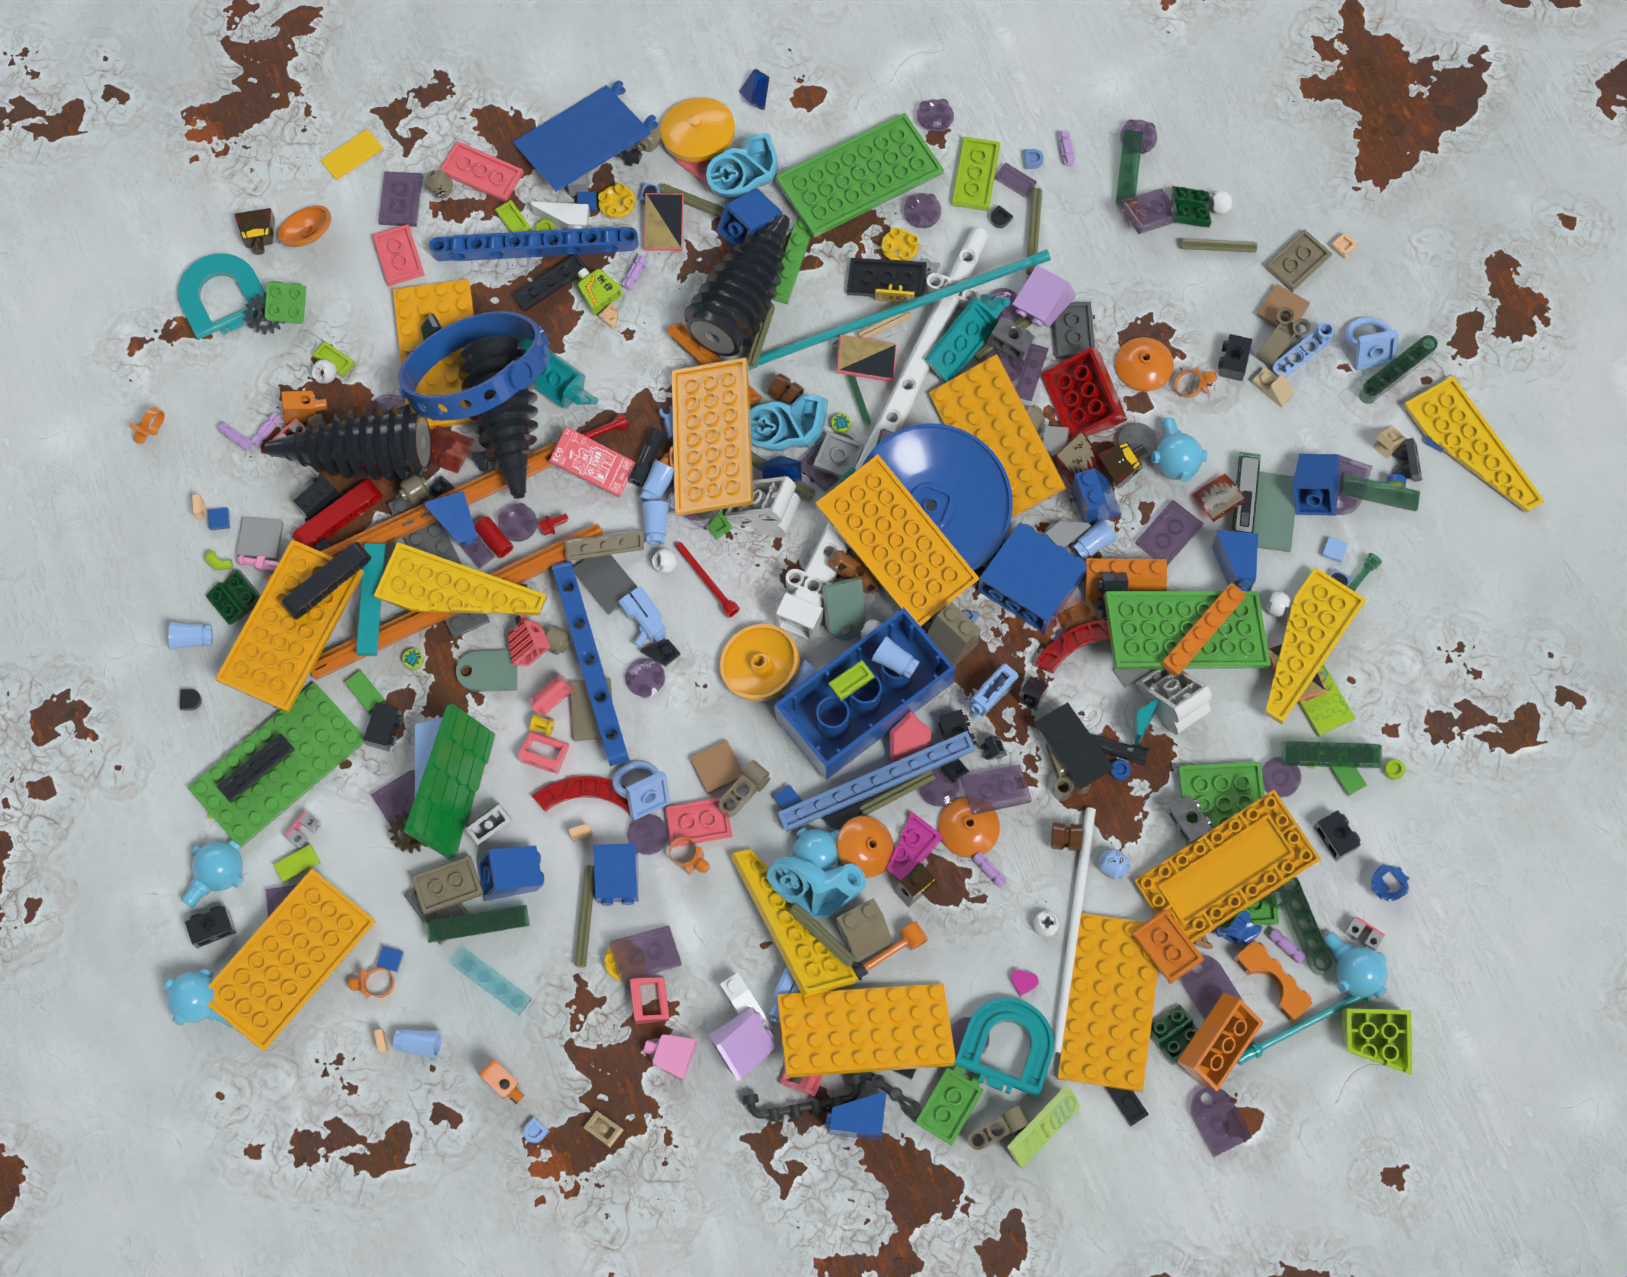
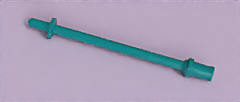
[1237,995,1371,1066]

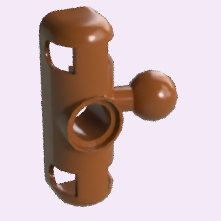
[828,550,881,594]

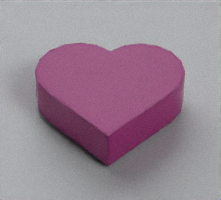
[1011,970,1039,997]

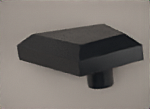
[620,146,643,166]
[421,313,442,340]
[640,639,681,667]

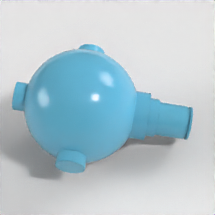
[1151,417,1208,482]
[792,827,841,871]
[181,840,244,908]
[1324,932,1388,998]
[163,969,232,1028]

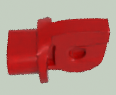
[538,513,569,536]

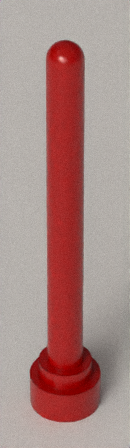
[582,413,629,439]
[675,542,740,618]

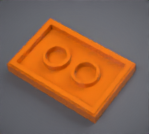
[1132,909,1205,985]

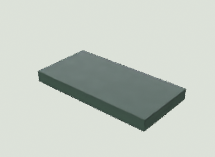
[1252,472,1295,552]

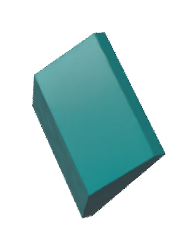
[1134,699,1159,745]

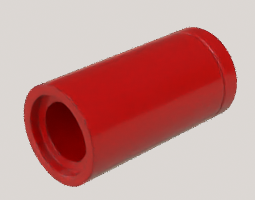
[474,516,514,559]

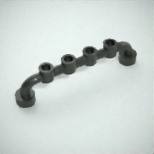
[855,1072,922,1118]
[741,1075,864,1122]

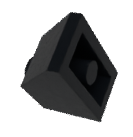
[1018,676,1049,711]

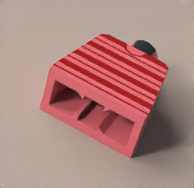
[508,615,550,666]

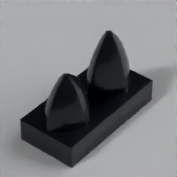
[1392,438,1423,482]

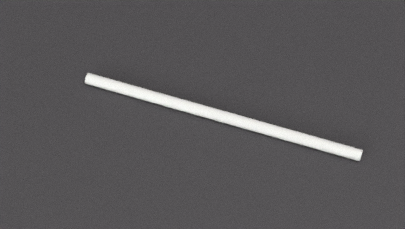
[1053,808,1096,1054]

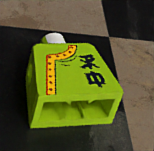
[577,268,623,316]

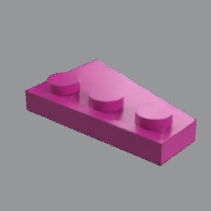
[887,811,943,881]

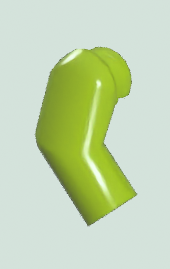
[205,550,233,570]

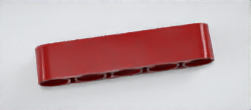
[292,480,383,547]

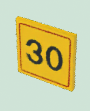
[875,284,914,303]

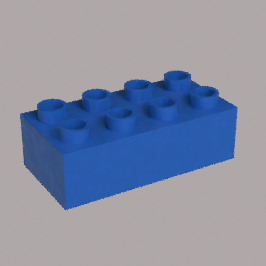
[775,607,956,780]

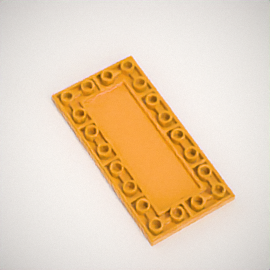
[1134,789,1322,943]

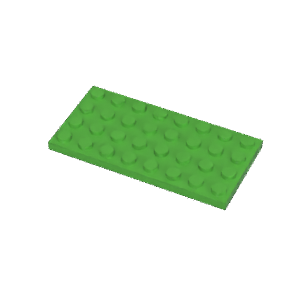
[775,113,944,238]
[1104,591,1271,670]
[188,682,364,848]
[1178,762,1279,928]

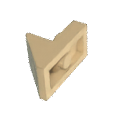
[1252,367,1294,407]
[1373,426,1408,458]
[583,1111,623,1148]

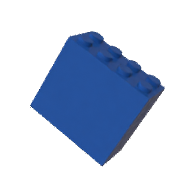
[978,522,1087,634]

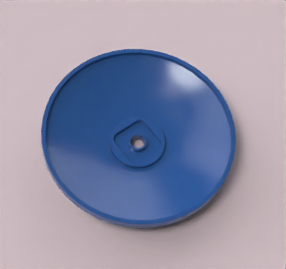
[861,423,1013,571]

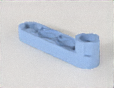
[1271,322,1335,377]

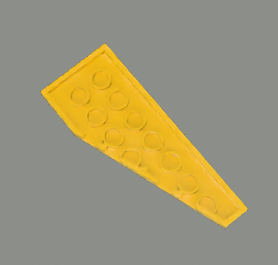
[1404,376,1545,513]
[374,542,547,615]
[1264,567,1367,725]
[731,849,858,998]

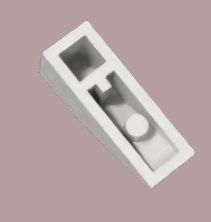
[531,201,590,230]
[720,972,773,1031]

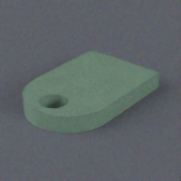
[822,577,865,640]
[456,650,518,692]

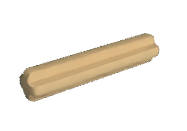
[858,311,911,339]

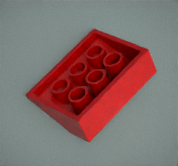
[1041,347,1128,442]

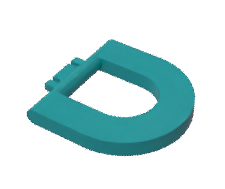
[178,253,266,340]
[954,998,1054,1097]

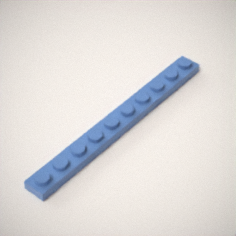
[778,731,976,832]

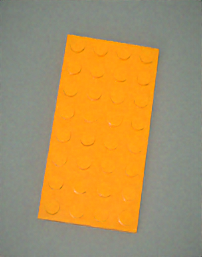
[393,279,474,429]
[929,354,1067,519]
[672,357,753,516]
[815,455,980,626]
[215,540,364,713]
[207,869,376,1052]
[1058,913,1158,1093]
[777,983,956,1078]

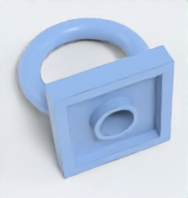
[1345,317,1399,370]
[612,761,671,820]

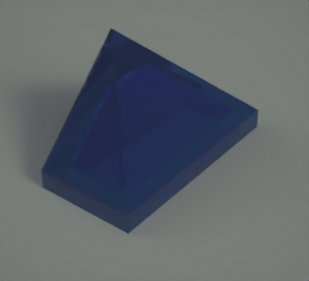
[739,69,769,110]
[761,455,802,482]

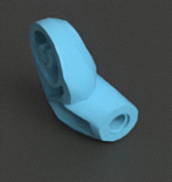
[706,133,778,198]
[750,394,829,452]
[767,856,866,918]

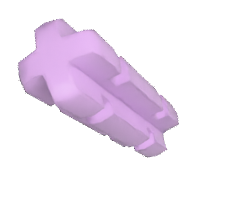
[1058,130,1075,166]
[622,255,648,290]
[250,413,281,447]
[218,422,252,451]
[973,852,1007,887]
[1269,929,1306,963]

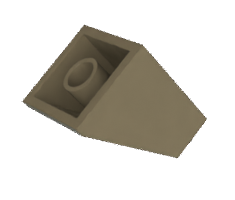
[927,602,981,667]
[836,898,893,964]

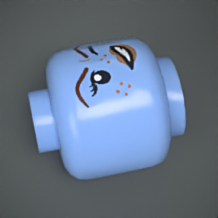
[1099,849,1131,880]

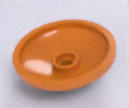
[278,205,332,247]
[1115,337,1174,392]
[938,797,1000,858]
[836,816,894,878]

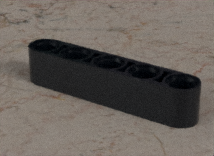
[281,542,371,620]

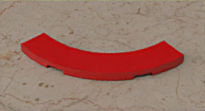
[1035,620,1110,674]
[532,776,631,816]

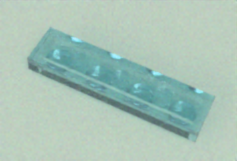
[452,949,532,1016]

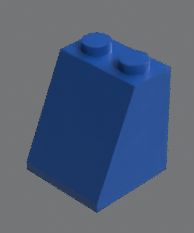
[716,188,783,248]
[1292,454,1341,516]
[1071,468,1122,525]
[424,491,478,547]
[1212,530,1258,591]
[593,843,639,906]
[477,845,544,901]
[826,1092,887,1141]

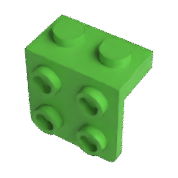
[265,281,306,324]

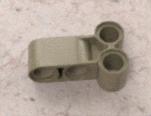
[1256,307,1310,367]
[1046,744,1092,801]
[719,759,770,817]
[968,1105,1029,1151]

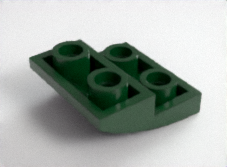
[1171,186,1212,228]
[206,569,261,625]
[1150,1005,1199,1066]

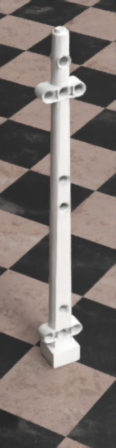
[776,227,988,642]

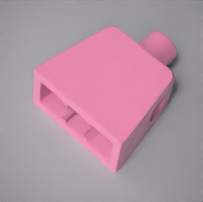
[644,1035,697,1081]

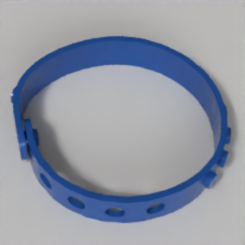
[398,311,550,421]

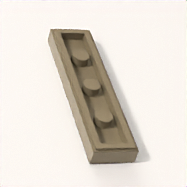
[564,529,644,561]

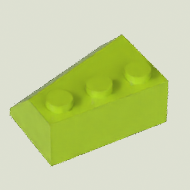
[1342,1008,1412,1075]

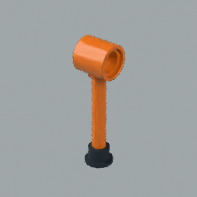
[852,921,928,981]

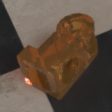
[1056,599,1097,631]

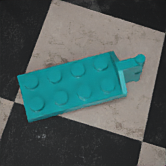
[924,294,1010,384]
[517,336,599,409]

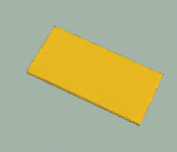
[320,128,384,181]

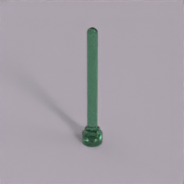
[832,340,871,426]
[1348,553,1382,591]

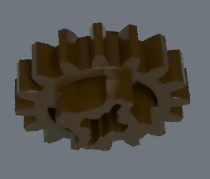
[389,809,428,854]

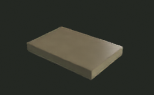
[1264,229,1332,292]
[570,678,615,742]
[411,855,484,916]

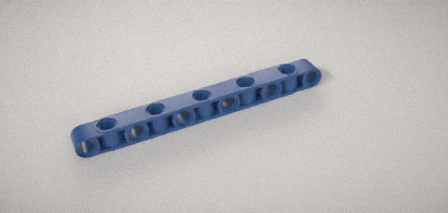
[429,227,639,261]
[551,561,630,766]

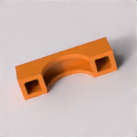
[1233,940,1313,1023]

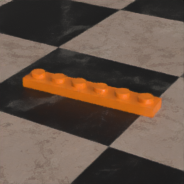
[667,323,762,406]
[1160,582,1247,677]

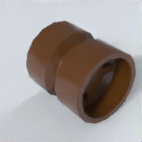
[768,373,804,405]
[1051,822,1083,851]

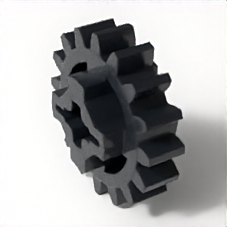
[244,292,285,335]

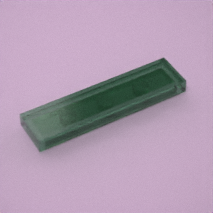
[1115,130,1143,205]
[1340,474,1420,512]

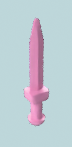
[237,554,279,572]

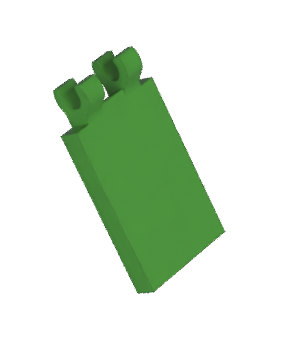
[915,1066,984,1146]

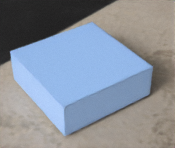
[1322,537,1348,563]

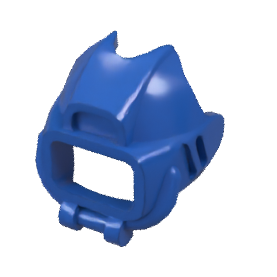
[1371,864,1410,901]
[1216,911,1263,945]

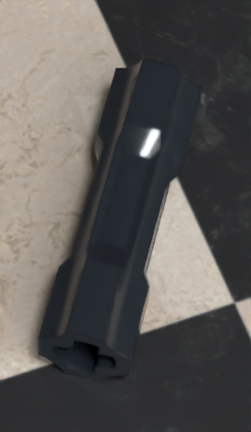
[628,428,667,487]
[1090,733,1149,766]

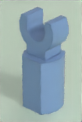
[659,406,673,442]

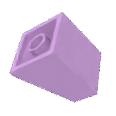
[1012,265,1076,328]
[708,1008,776,1081]

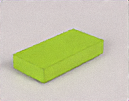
[495,200,532,232]
[312,341,355,378]
[828,660,874,701]
[273,844,321,883]

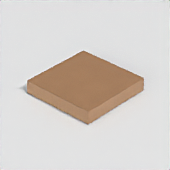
[1257,284,1310,327]
[690,740,743,794]

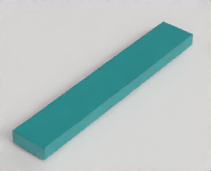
[356,543,385,656]

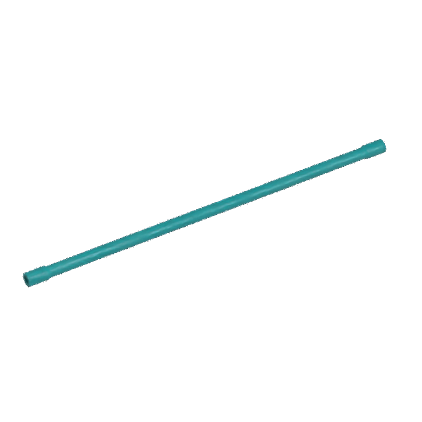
[748,249,1051,371]

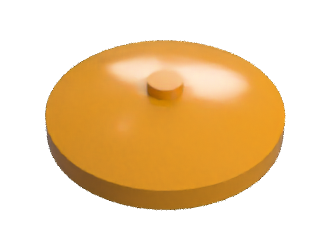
[660,97,736,162]
[720,624,800,702]

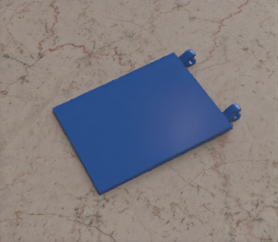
[513,80,659,192]

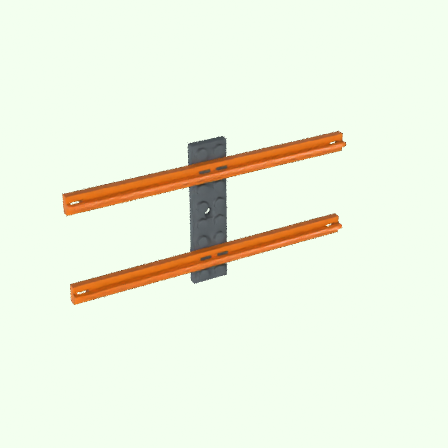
[267,442,603,680]

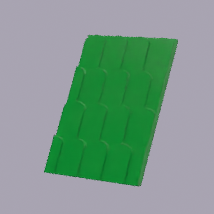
[404,704,495,859]

